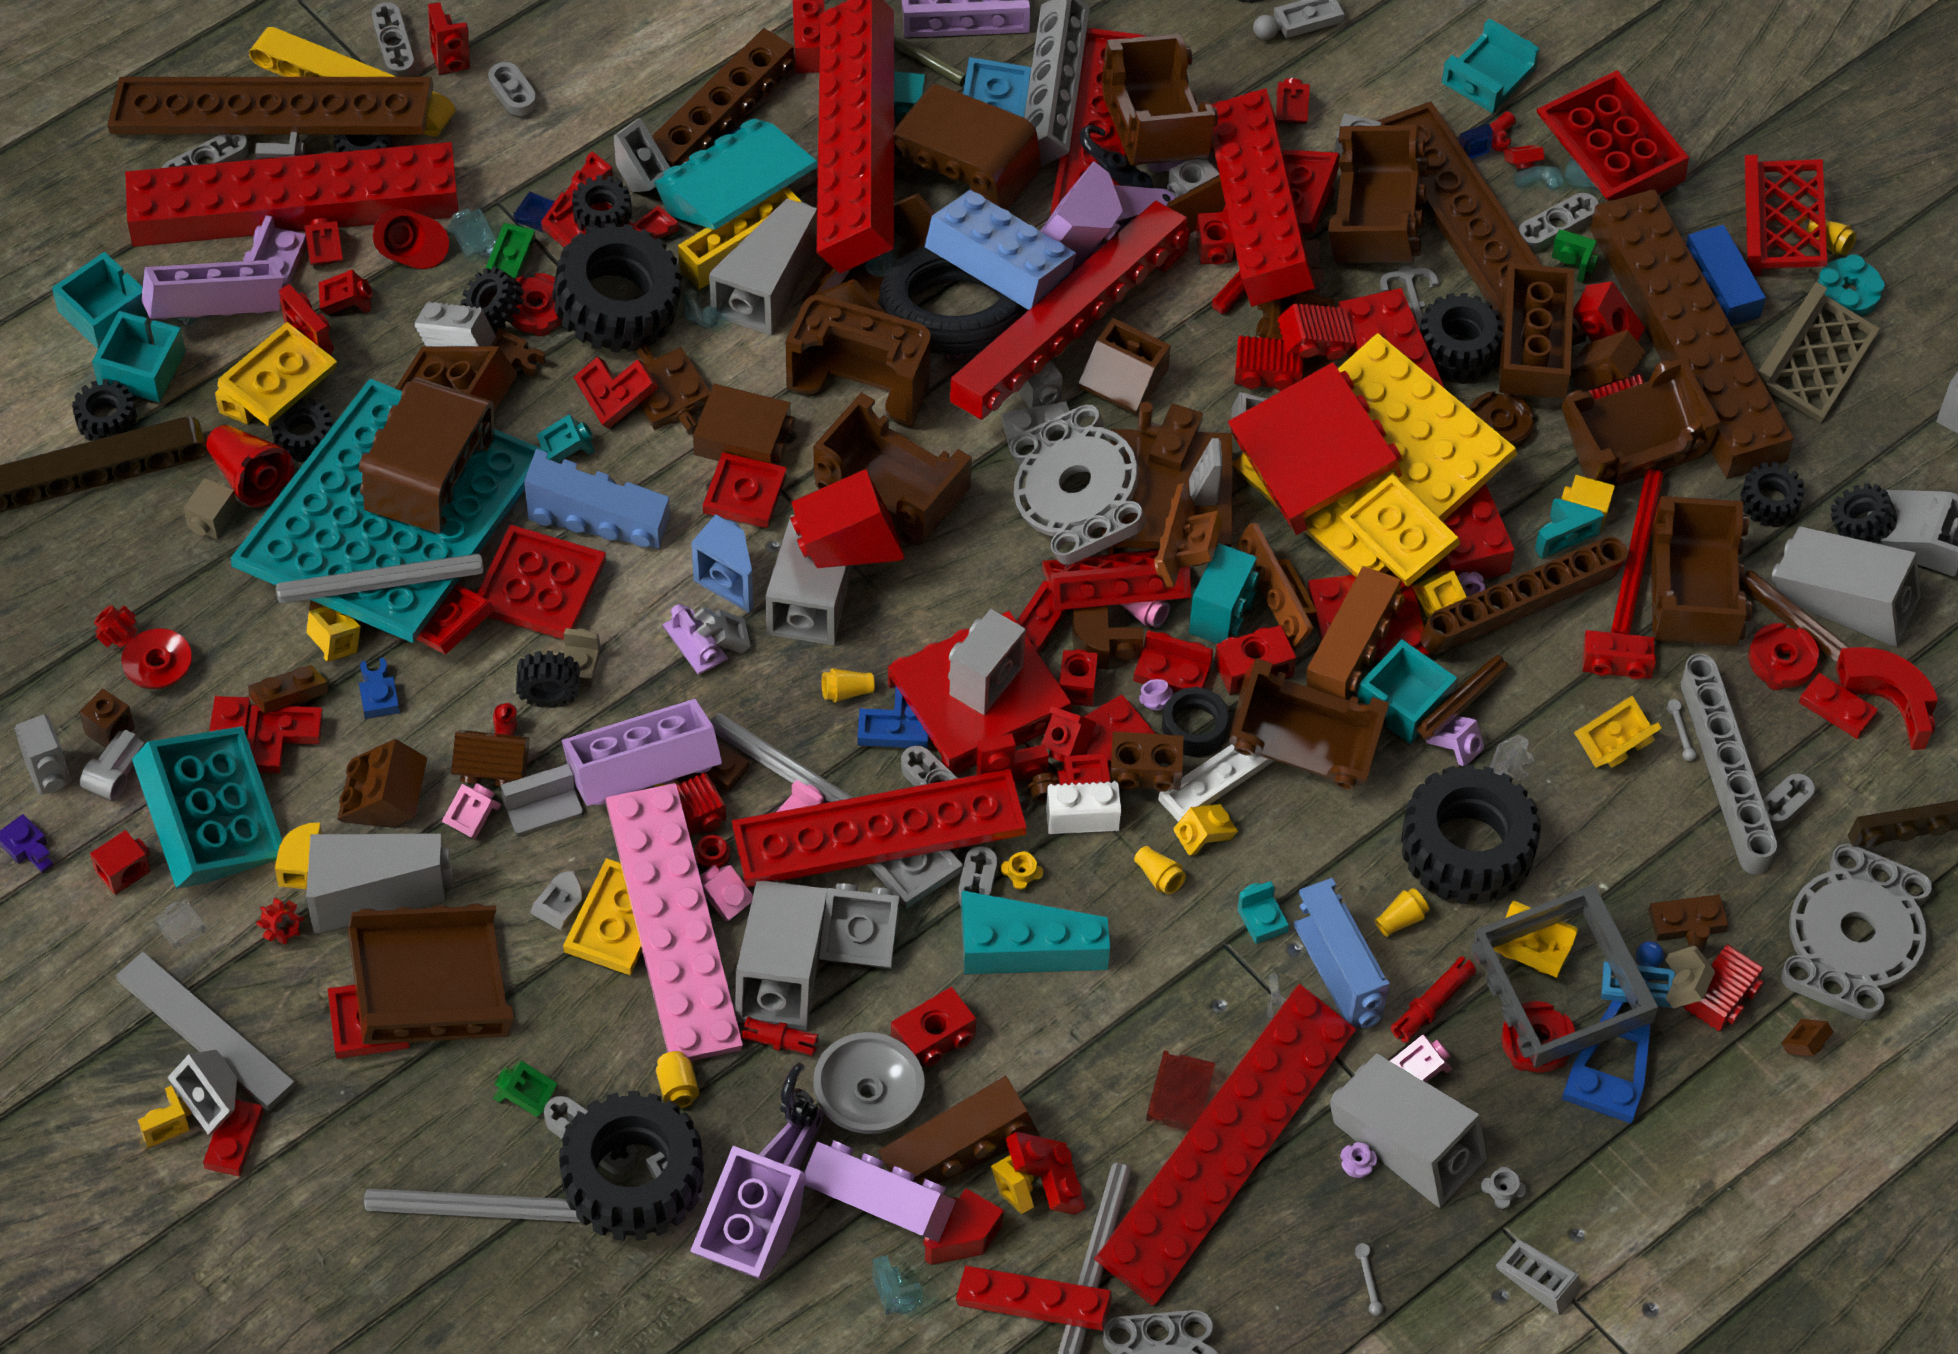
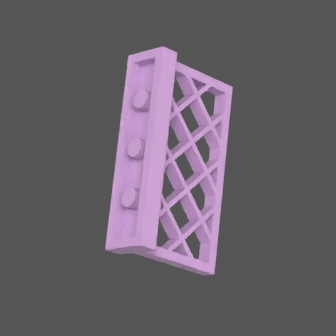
[901,0,1030,38]

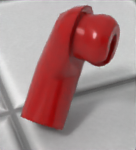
[1486,111,1516,151]
[493,703,517,735]

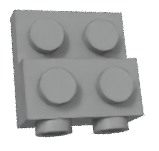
[819,883,900,969]

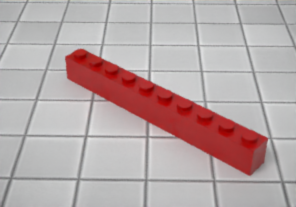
[950,201,1188,420]

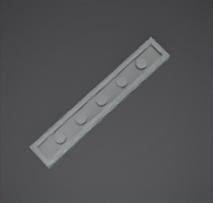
[116,952,296,1111]

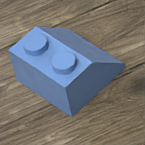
[691,514,753,613]

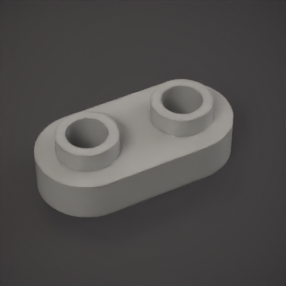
[488,62,536,116]

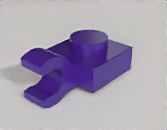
[0,814,54,873]

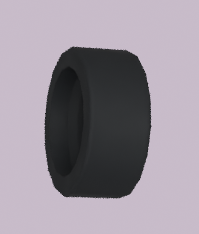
[1162,687,1229,756]

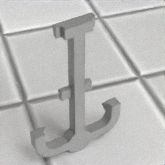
[1380,266,1439,330]

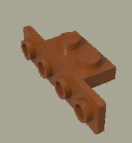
[1154,483,1223,588]
[1237,523,1317,649]

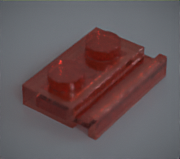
[1146,1050,1215,1131]

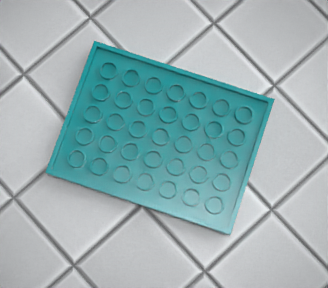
[231,378,547,643]

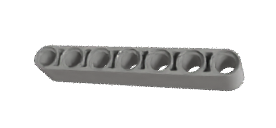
[1680,654,1777,875]

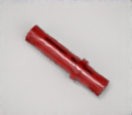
[1390,956,1476,1043]

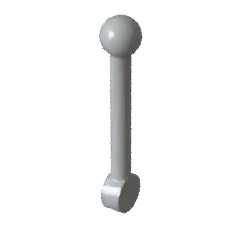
[1667,699,1696,762]
[1355,1243,1384,1316]

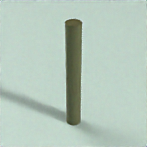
[894,34,966,86]

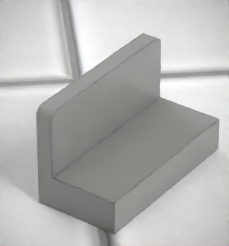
[501,764,583,837]

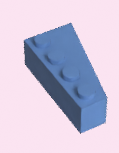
[524,449,670,549]

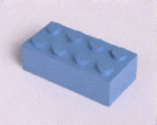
[925,190,1076,310]

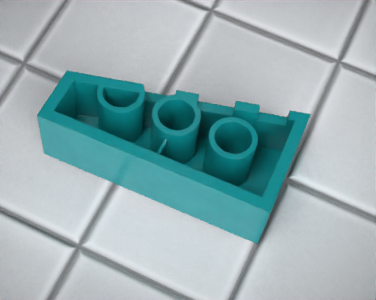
[961,890,1110,974]

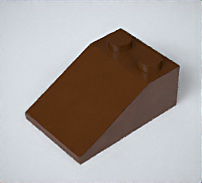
[395,346,517,412]

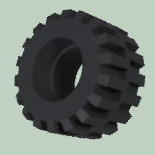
[1420,293,1503,383]

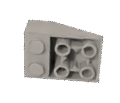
[1867,490,1958,577]

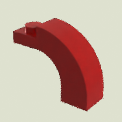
[1835,647,1938,750]

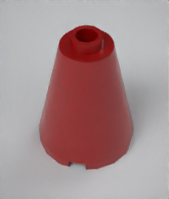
[206,425,295,508]

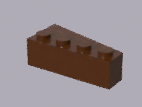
[878,1076,1040,1185]

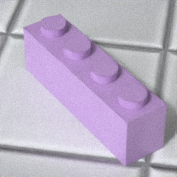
[141,260,283,320]
[804,1140,956,1242]

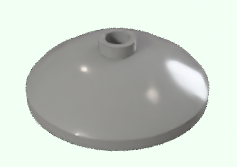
[813,1032,924,1134]

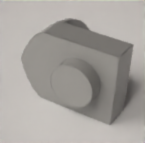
[530,871,583,931]

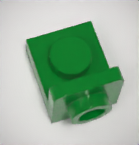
[1551,229,1599,283]
[493,1060,558,1117]

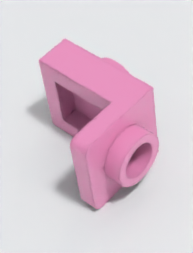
[700,865,753,922]

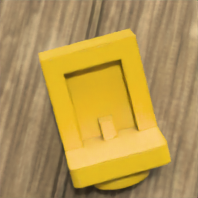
[1174,804,1238,855]

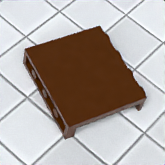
[1101,429,1232,555]
[347,904,514,1045]

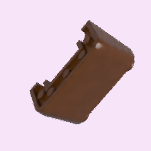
[1562,357,1721,488]
[1229,658,1389,790]

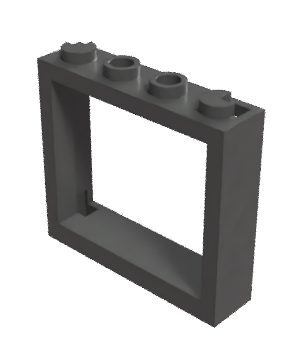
[1471,884,1658,1068]

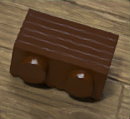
[1570,330,1645,392]
[451,730,530,786]

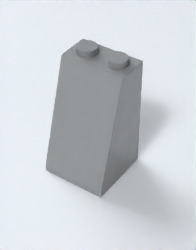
[709,199,817,336]
[765,515,853,645]
[1772,526,1921,647]
[306,834,453,933]
[735,881,827,1031]
[1329,1053,1487,1208]

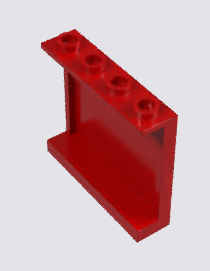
[1227,362,1403,536]
[888,611,1071,775]

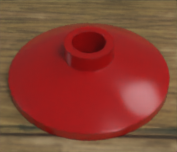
[121,628,192,689]

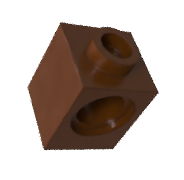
[79,688,135,748]

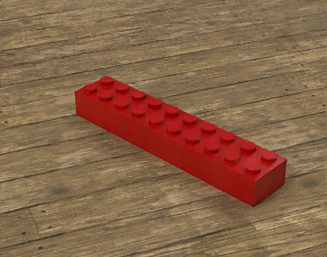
[817,0,894,274]
[125,142,459,247]
[1338,288,1515,579]

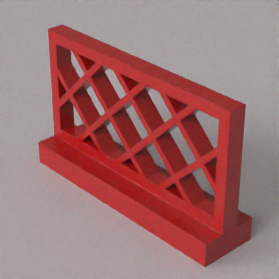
[1745,154,1827,276]
[1042,550,1191,610]

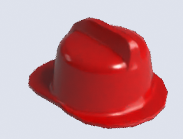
[372,208,449,269]

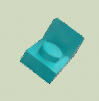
[1535,498,1604,559]

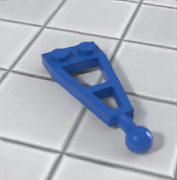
[1561,941,1664,1124]

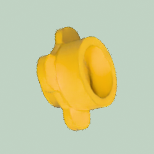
[1001,851,1043,890]

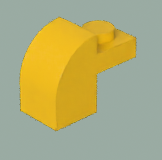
[274,823,323,889]

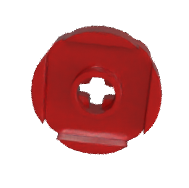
[511,273,563,336]
[1748,623,1819,691]
[1501,1001,1575,1073]

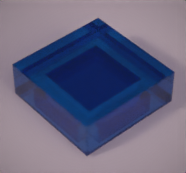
[1459,123,1494,159]
[514,191,555,233]

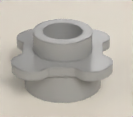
[1481,1167,1526,1209]

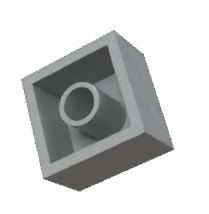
[948,609,1026,715]

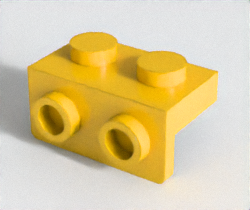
[1574,695,1662,768]
[1493,901,1578,978]

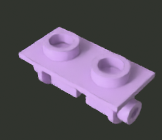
[662,604,728,675]

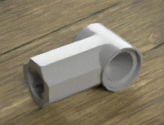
[80,730,145,801]

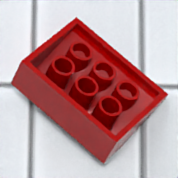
[1536,70,1689,201]

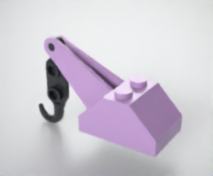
[1040,125,1175,267]
[690,1063,824,1281]

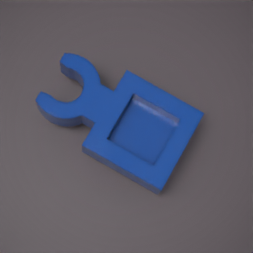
[359,658,400,719]

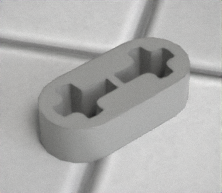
[1763,774,1815,830]
[958,846,997,907]

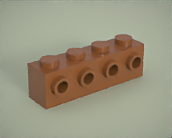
[1307,566,1404,700]

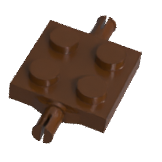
[636,344,710,435]

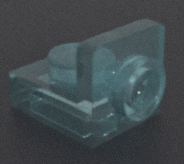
[447,208,496,258]
[872,1255,923,1315]

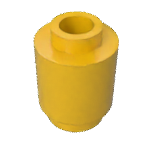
[656,1051,699,1108]

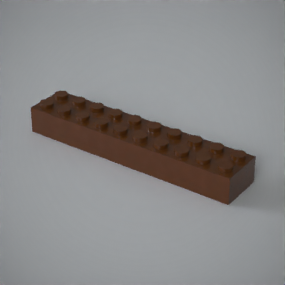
[1590,189,1794,479]

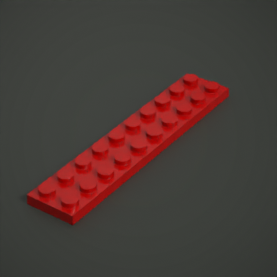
[1094,983,1356,1306]

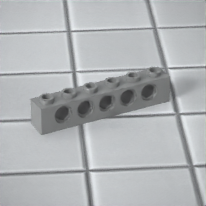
[1024,0,1090,167]

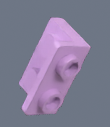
[243,215,307,288]

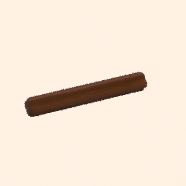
[1739,570,1851,662]
[1417,655,1508,740]

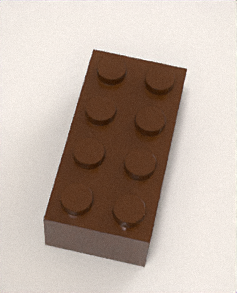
[1499,263,1575,399]

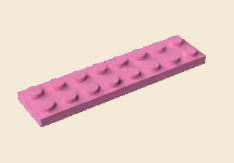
[606,783,743,1061]

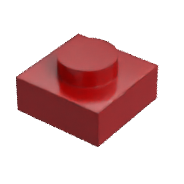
[1504,144,1545,169]

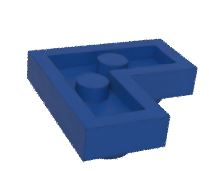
[857,686,928,749]

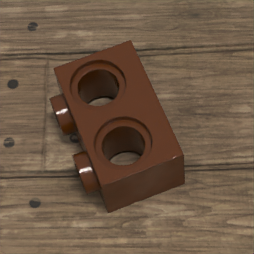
[1110,732,1184,792]

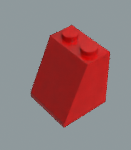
[790,469,905,568]

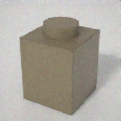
[183,478,238,539]

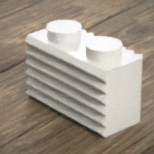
[1046,781,1121,834]

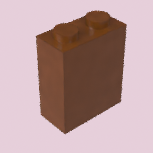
[693,383,795,464]

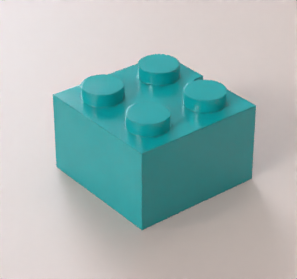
[52,251,149,349]
[92,311,186,403]
[1189,543,1260,644]
[1357,639,1457,745]

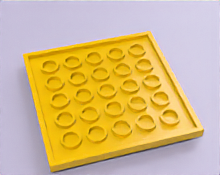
[1232,333,1517,577]

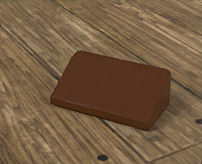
[1167,176,1225,233]

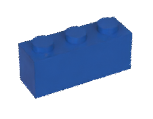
[1686,224,1766,326]

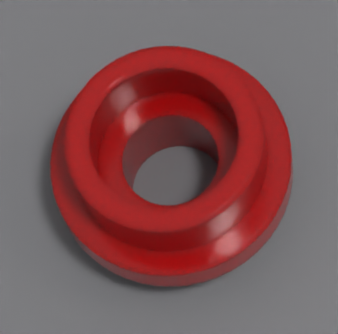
[695,835,730,869]

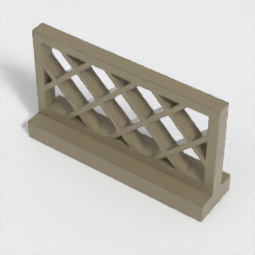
[1758,281,1880,423]

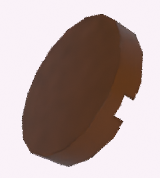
[1469,391,1533,448]

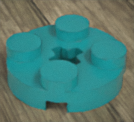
[1818,255,1885,317]

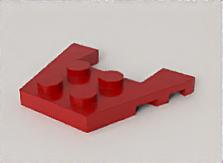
[541,151,679,247]

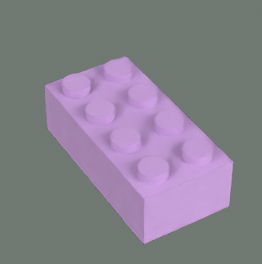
[561,699,722,806]

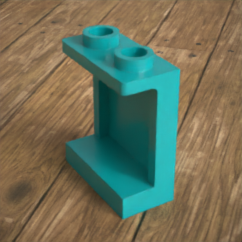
[1441,18,1540,114]

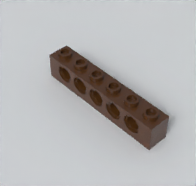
[652,28,795,167]

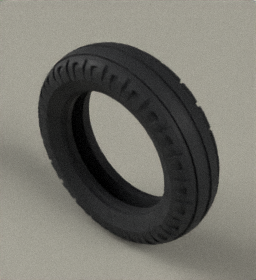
[879,246,1029,355]

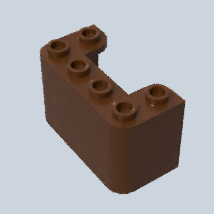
[1102,34,1218,166]
[893,84,1041,210]
[1328,125,1429,263]
[785,295,931,427]
[359,377,494,534]
[813,392,972,545]
[1651,496,1752,646]

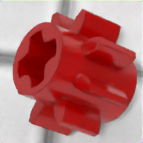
[94,605,137,648]
[256,897,304,945]

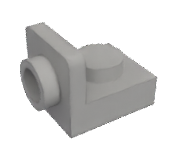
[255,132,306,160]

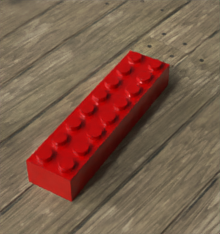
[1211,88,1315,307]

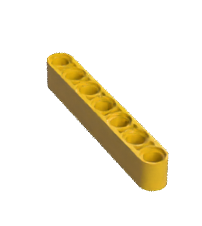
[249,27,456,137]

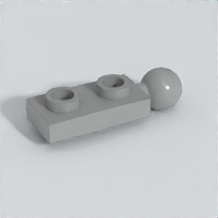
[1253,0,1344,40]

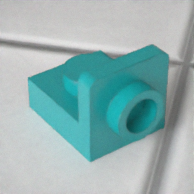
[536,414,595,463]
[1237,881,1289,944]

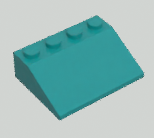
[654,119,818,230]
[132,726,282,889]

